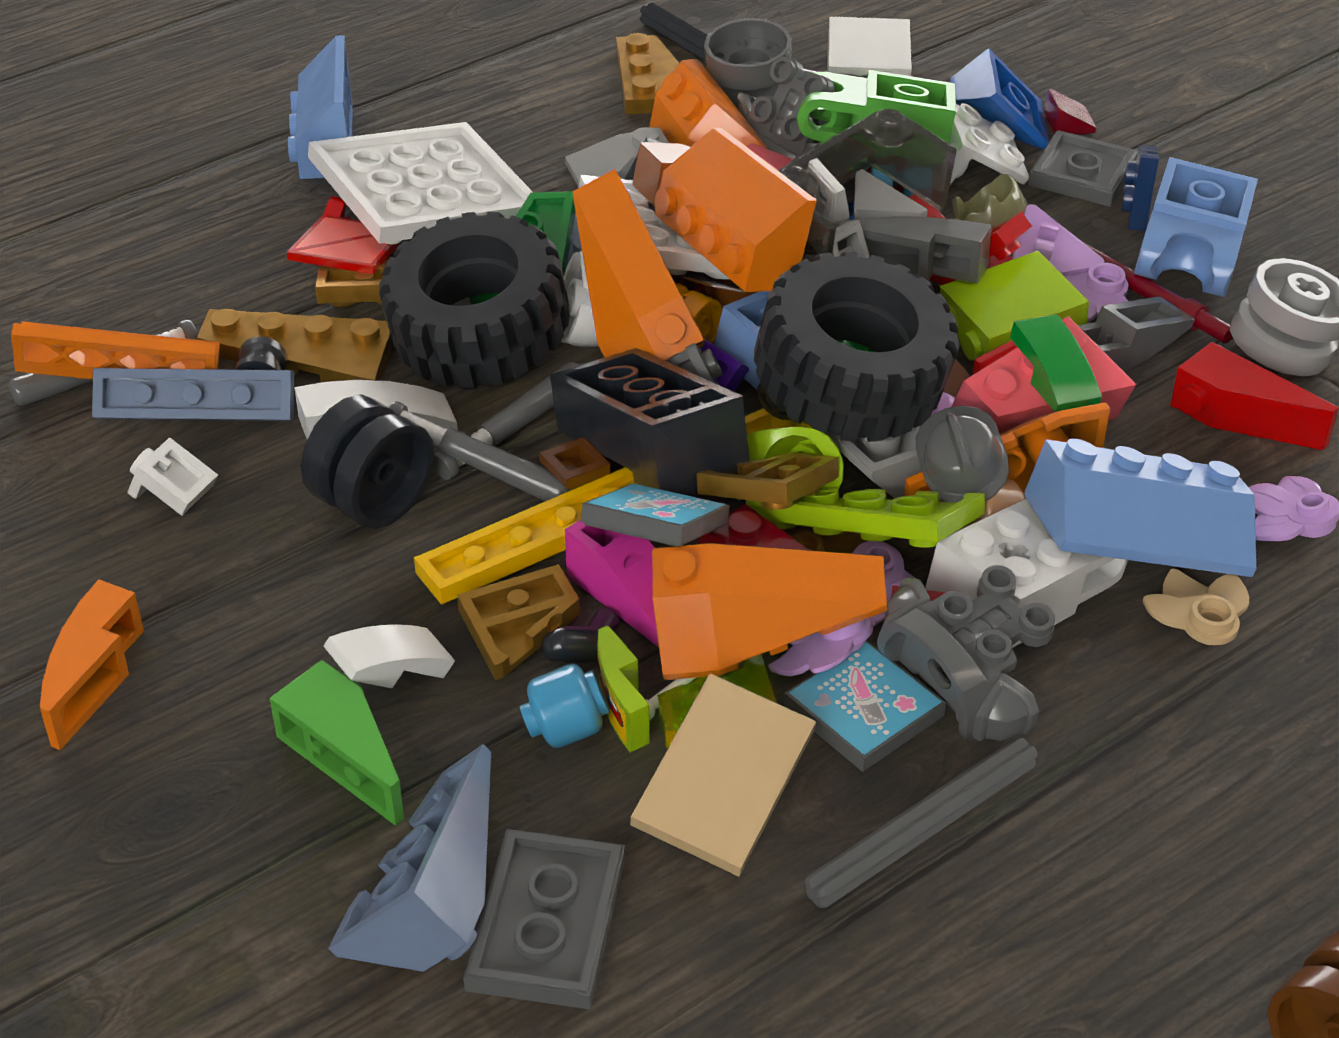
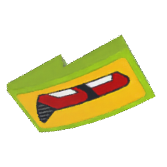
[597,625,650,753]

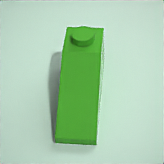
[270,660,404,826]

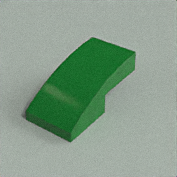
[1010,314,1102,412]

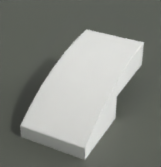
[324,625,455,688]

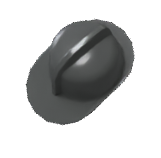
[915,406,1009,502]

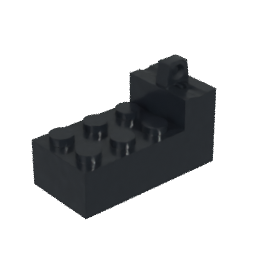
[550,348,750,504]

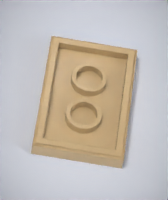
[630,673,816,877]

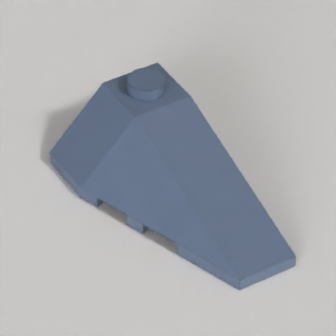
[328,744,491,972]

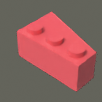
[951,316,1136,434]

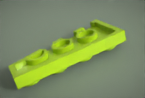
[746,487,985,547]

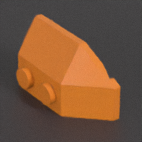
[649,59,767,148]

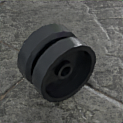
[300,394,435,529]

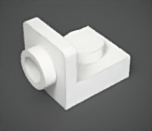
[127,437,218,516]

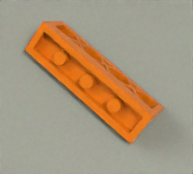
[11,321,220,379]

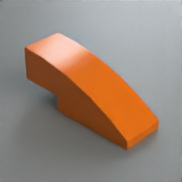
[40,579,144,750]

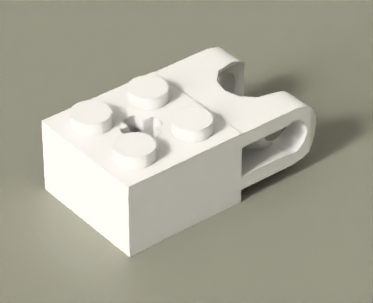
[925,499,1128,648]

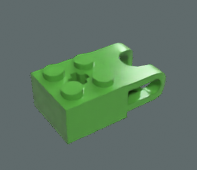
[797,70,956,164]

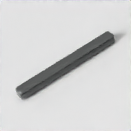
[804,737,1038,908]

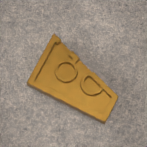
[616,33,680,114]

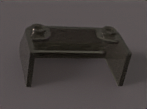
[776,109,957,262]

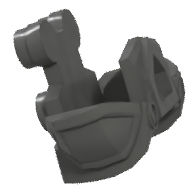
[737,57,859,180]
[877,565,1055,742]

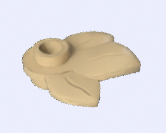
[1143,568,1249,645]

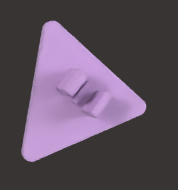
[1012,204,1104,276]

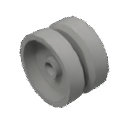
[1230,258,1339,376]

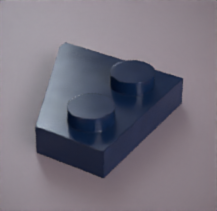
[1121,145,1159,231]

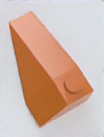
[572,169,706,361]
[904,402,1110,502]

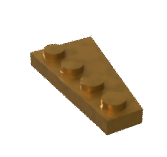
[197,309,393,383]

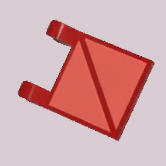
[287,196,403,275]

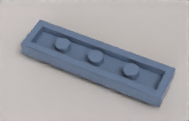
[92,368,294,421]

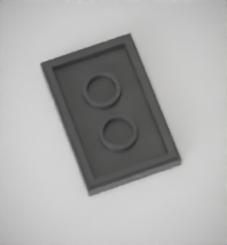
[463,829,626,1010]

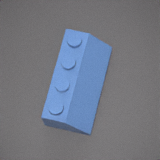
[1024,439,1257,577]

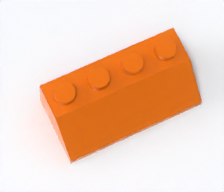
[654,128,817,292]

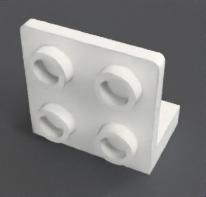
[933,103,1029,191]

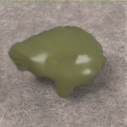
[952,174,1028,229]

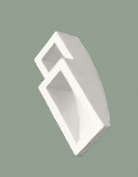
[294,380,458,439]

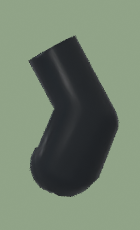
[542,609,620,663]

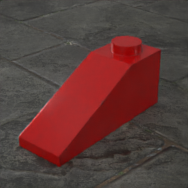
[1170,342,1339,450]

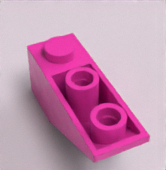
[565,520,659,647]

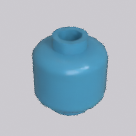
[520,664,610,749]

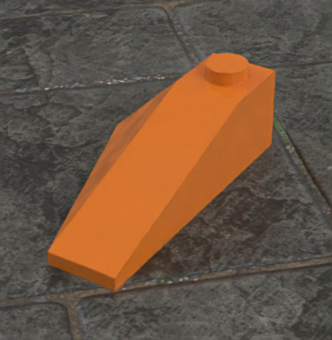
[652,543,888,680]

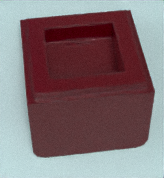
[1044,89,1097,135]

